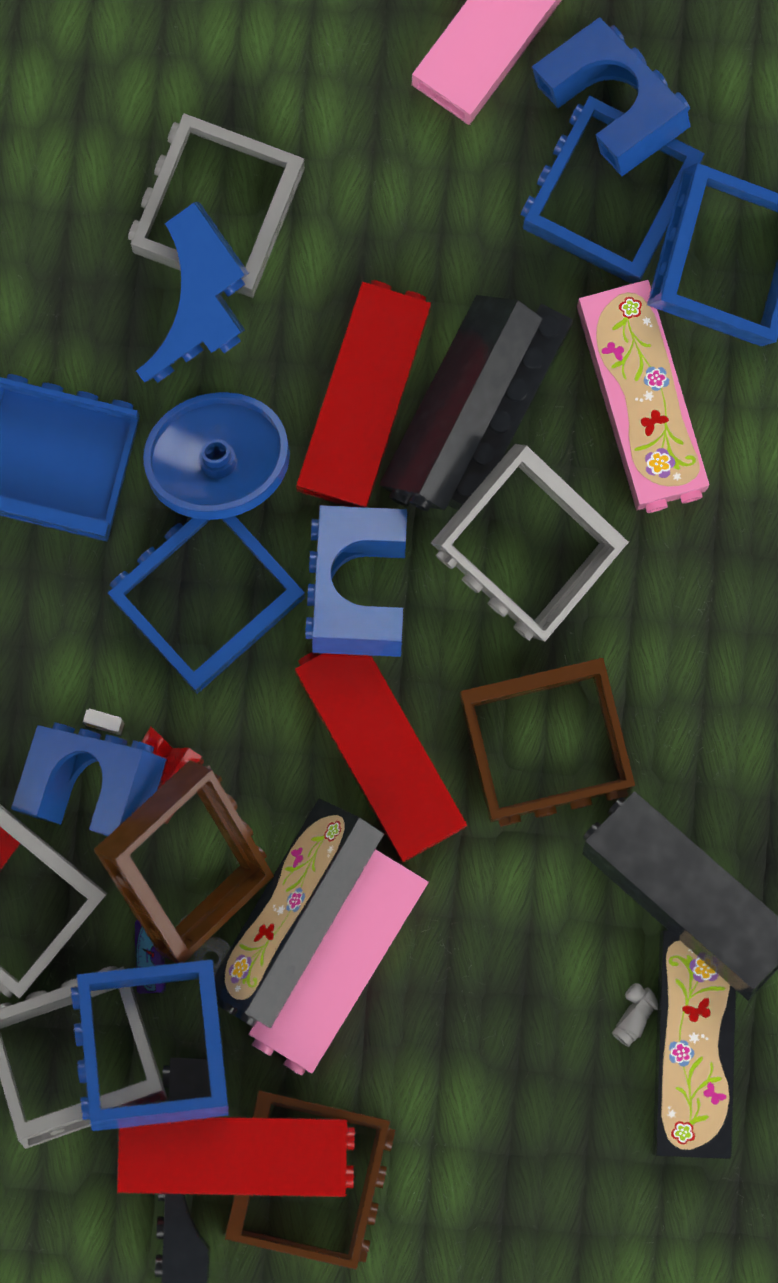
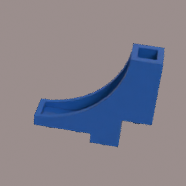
[136,202,249,383]

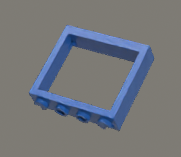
[520,96,705,284]
[647,163,778,347]
[108,516,305,694]
[71,960,229,1131]

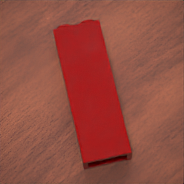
[296,280,431,508]
[295,652,467,864]
[117,1117,355,1197]

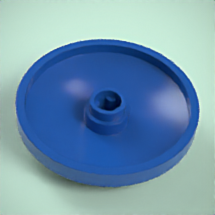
[143,392,290,520]

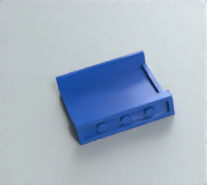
[0,374,140,542]

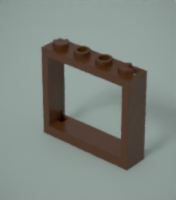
[459,658,635,827]
[94,760,274,963]
[225,1090,395,1270]

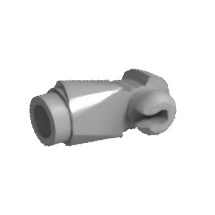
[612,983,658,1047]

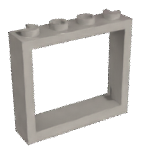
[128,113,305,298]
[431,444,629,642]
[0,804,107,999]
[0,966,168,1149]

